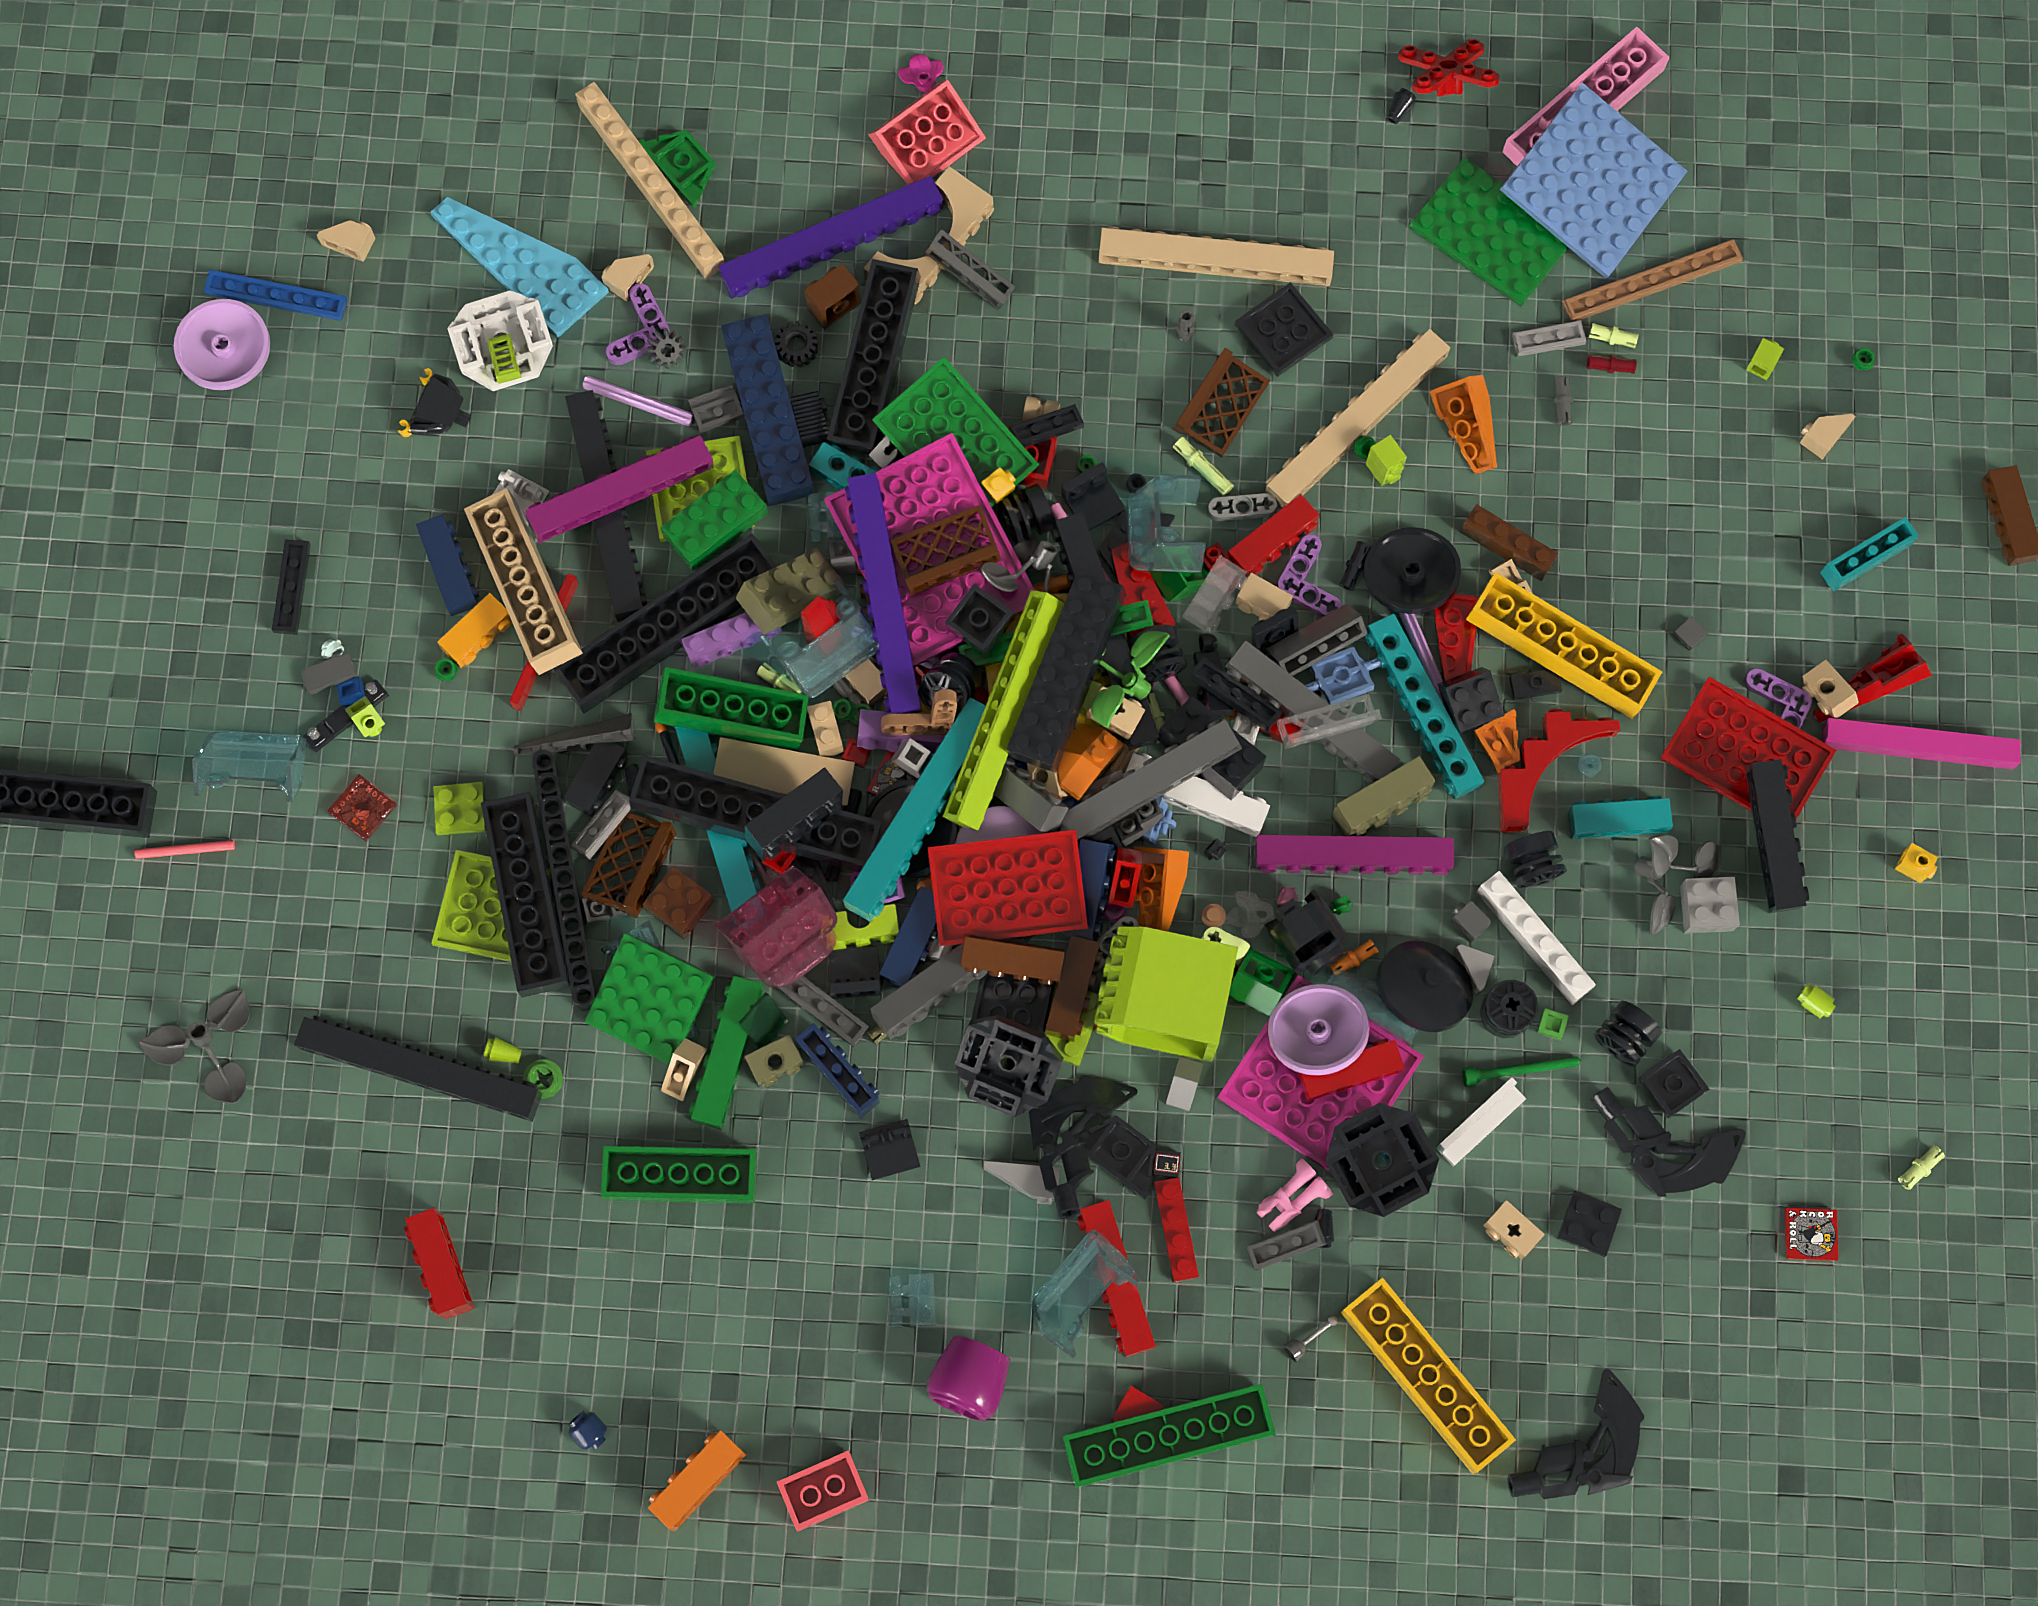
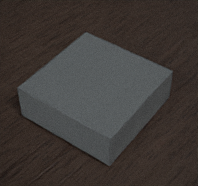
[1673,616,1708,650]

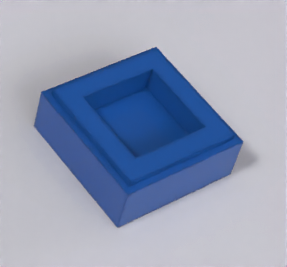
[337,676,365,707]

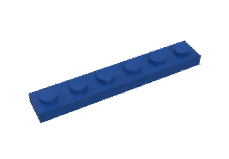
[204,270,347,321]

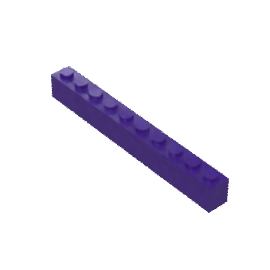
[718,176,943,299]
[845,473,923,714]

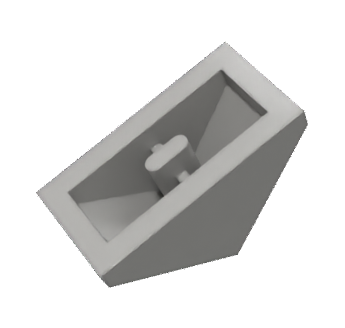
[828,539,857,575]
[1454,944,1495,995]
[1166,1057,1203,1111]

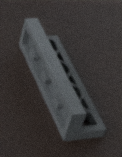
[924,229,1015,310]

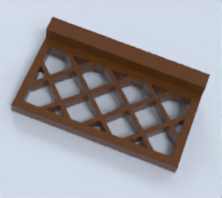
[1173,348,1270,458]
[890,505,1002,596]
[581,813,677,918]

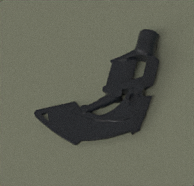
[1029,1076,1138,1219]
[1590,1086,1746,1197]
[1507,1369,1644,1499]

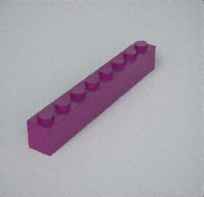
[525,435,713,544]
[1255,835,1454,876]

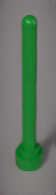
[1462,1056,1581,1087]

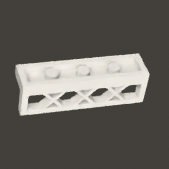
[1436,1078,1526,1167]

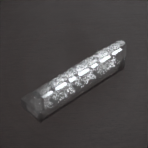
[1276,694,1382,749]

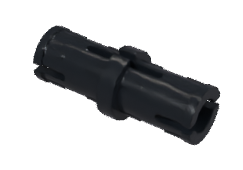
[1339,541,1371,591]

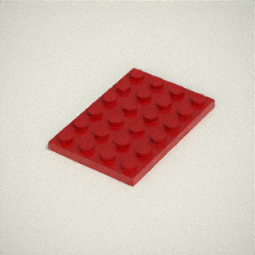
[1660,676,1837,819]
[928,830,1088,946]

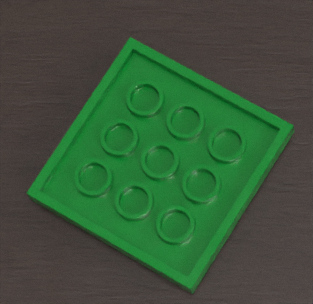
[585,932,715,1064]

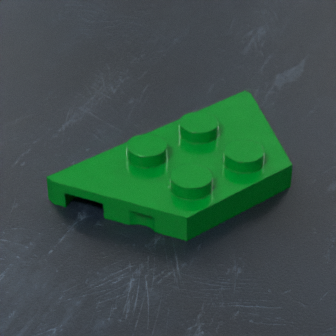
[639,130,716,208]

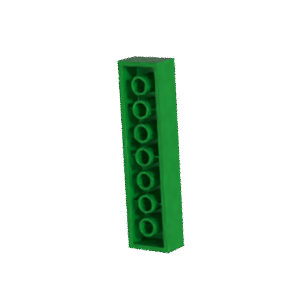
[1062,1384,1276,1489]

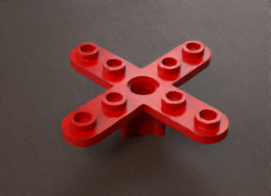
[1398,39,1500,97]

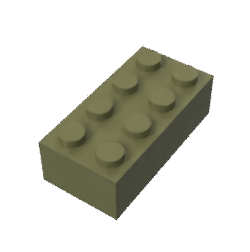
[736,548,845,634]
[1331,756,1435,836]

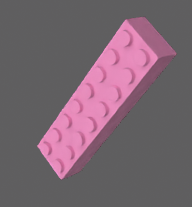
[1503,27,1670,166]

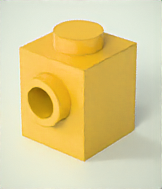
[981,468,1016,504]
[1895,843,1938,883]

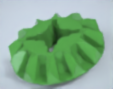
[523,1059,564,1100]

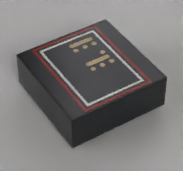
[1153,1149,1181,1178]

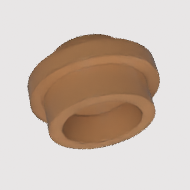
[1201,904,1226,928]

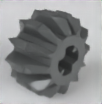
[646,328,687,369]

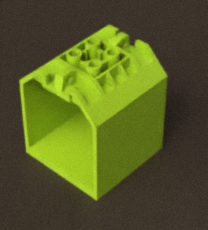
[1094,927,1238,1063]

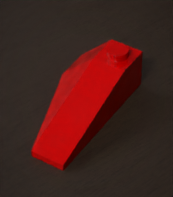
[801,596,844,661]

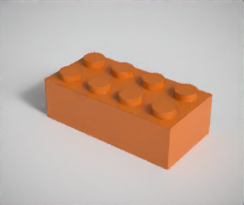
[648,1430,747,1531]

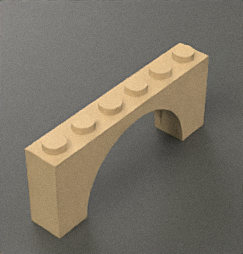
[863,166,994,304]

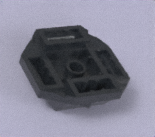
[954,1015,1064,1117]
[1325,1103,1440,1217]

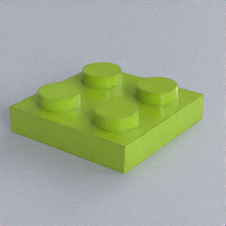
[433,782,486,836]

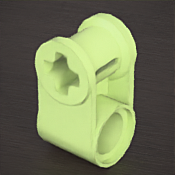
[1201,927,1250,968]

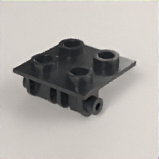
[859,1119,921,1181]

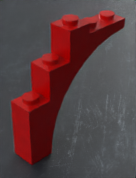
[1497,709,1620,832]

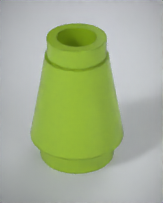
[483,1037,522,1063]

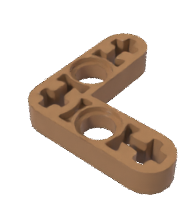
[881,689,957,735]

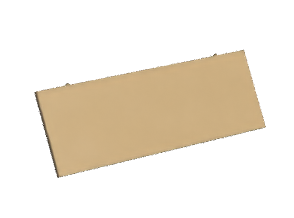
[713,737,855,806]

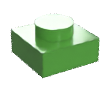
[1537,1008,1569,1041]

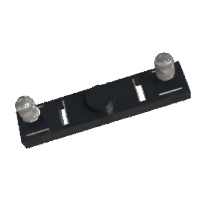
[303,679,389,752]

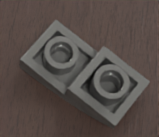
[301,653,357,695]
[1114,799,1163,846]
[580,889,629,925]

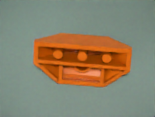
[1057,724,1125,801]

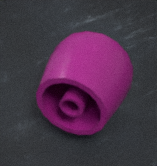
[927,1335,1010,1422]

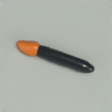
[655,722,680,765]

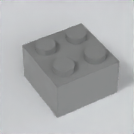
[1680,877,1740,933]

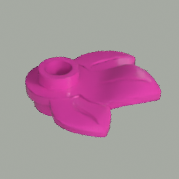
[898,53,943,92]

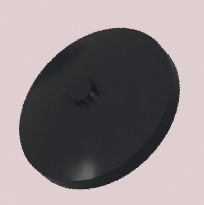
[1364,527,1461,614]
[865,780,959,879]
[1377,941,1473,1032]

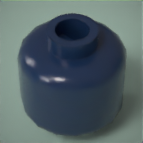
[568,1411,607,1450]

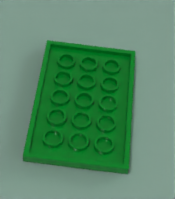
[1409,157,1569,307]
[872,357,1039,507]

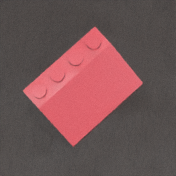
[868,80,986,185]

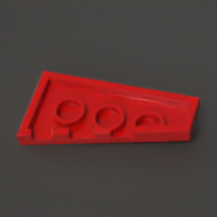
[1111,540,1175,638]
[1433,593,1479,681]

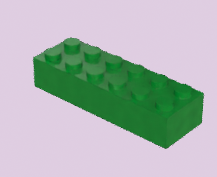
[654,667,809,750]
[601,1146,757,1204]

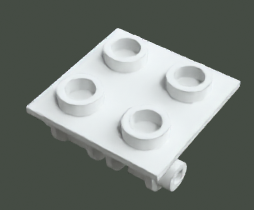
[492,469,549,526]

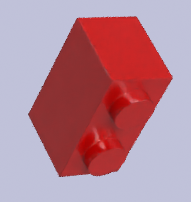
[1108,847,1142,908]

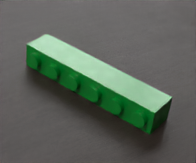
[689,976,764,1130]

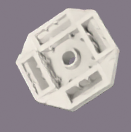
[447,291,553,391]

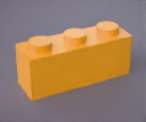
[437,593,512,668]

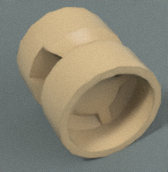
[1022,396,1060,422]

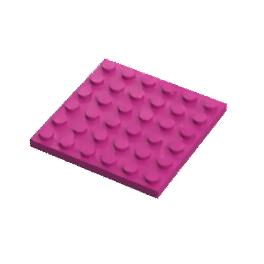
[1217,975,1424,1174]

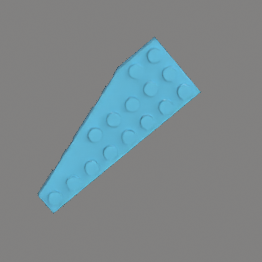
[430,197,609,338]

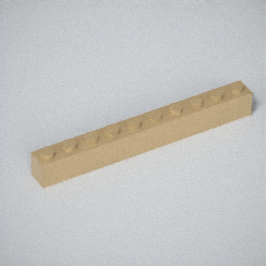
[575,82,724,280]
[1099,227,1334,286]
[1265,329,1450,508]

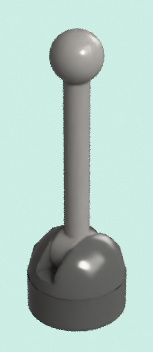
[1283,1316,1338,1362]

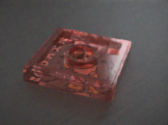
[327,774,397,842]

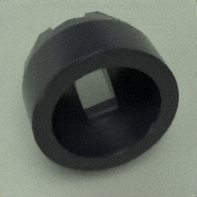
[1126,473,1146,495]
[1199,633,1217,652]

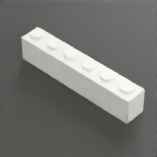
[1125,753,1270,837]
[1476,871,1596,1005]

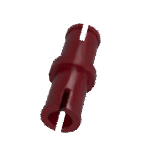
[1587,354,1637,374]

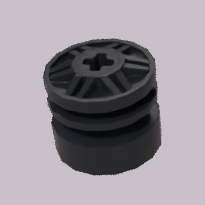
[999,483,1055,544]
[1127,625,1187,683]
[918,652,982,715]
[1504,831,1567,888]
[1480,979,1538,1038]
[1594,1000,1662,1067]

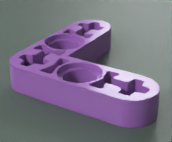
[606,283,670,365]
[1277,534,1342,617]
[1744,669,1812,729]

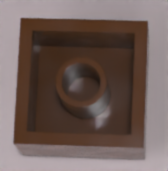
[805,264,861,330]
[642,866,714,939]

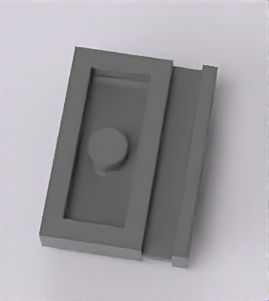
[688,384,745,433]

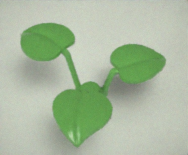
[1091,631,1170,728]

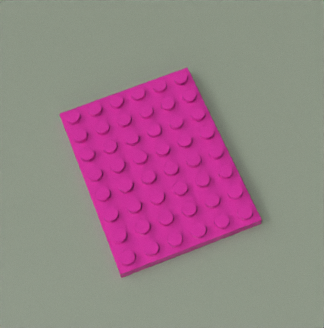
[824,433,1035,668]

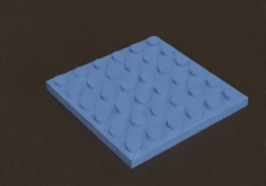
[1499,82,1688,278]

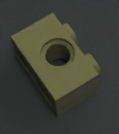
[745,1034,804,1087]

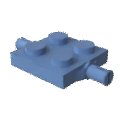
[1303,647,1381,706]

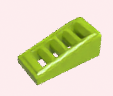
[487,334,522,384]

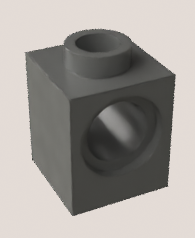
[1450,901,1492,943]

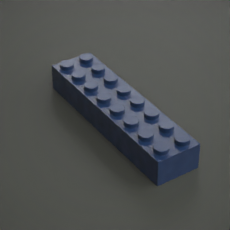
[721,314,815,506]

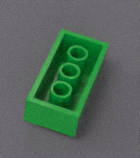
[660,470,768,571]

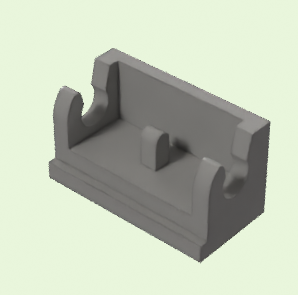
[869,436,899,469]

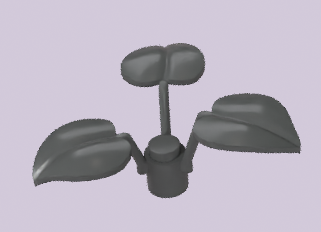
[981,538,1065,603]
[1635,835,1718,935]
[139,989,250,1104]

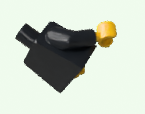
[397,368,471,437]

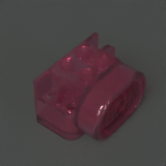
[715,866,838,987]

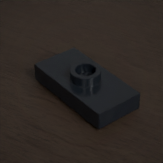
[1509,669,1562,700]

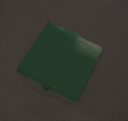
[739,992,788,1049]

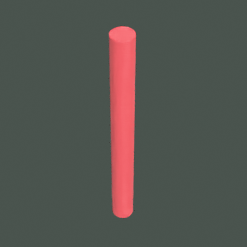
[135,840,235,859]

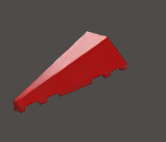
[1812,634,1932,723]

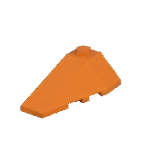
[1430,375,1497,474]
[1133,846,1189,932]

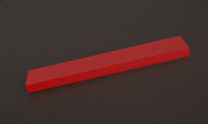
[509,573,579,711]

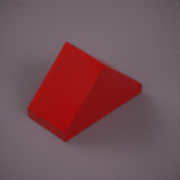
[1112,1386,1164,1423]

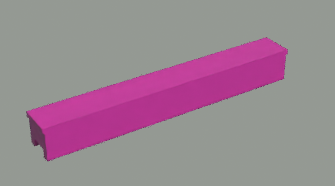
[1822,718,2021,769]

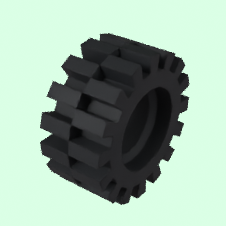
[775,321,818,367]

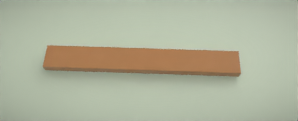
[1562,239,1743,322]

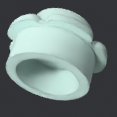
[321,639,344,659]

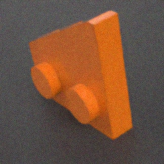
[1473,709,1520,773]

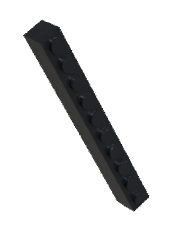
[565,390,648,622]
[1051,512,1160,751]
[294,1016,542,1122]

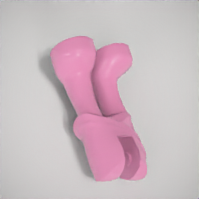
[1257,1158,1333,1232]

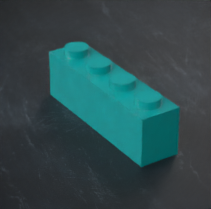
[1820,517,1919,592]
[1568,796,1673,839]

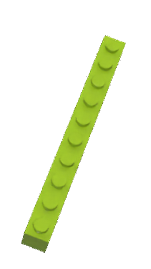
[943,590,1065,831]

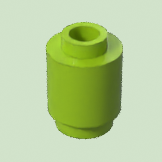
[1797,983,1836,1018]

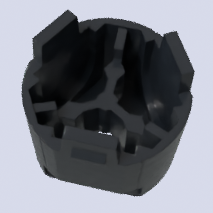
[1265,890,1347,976]

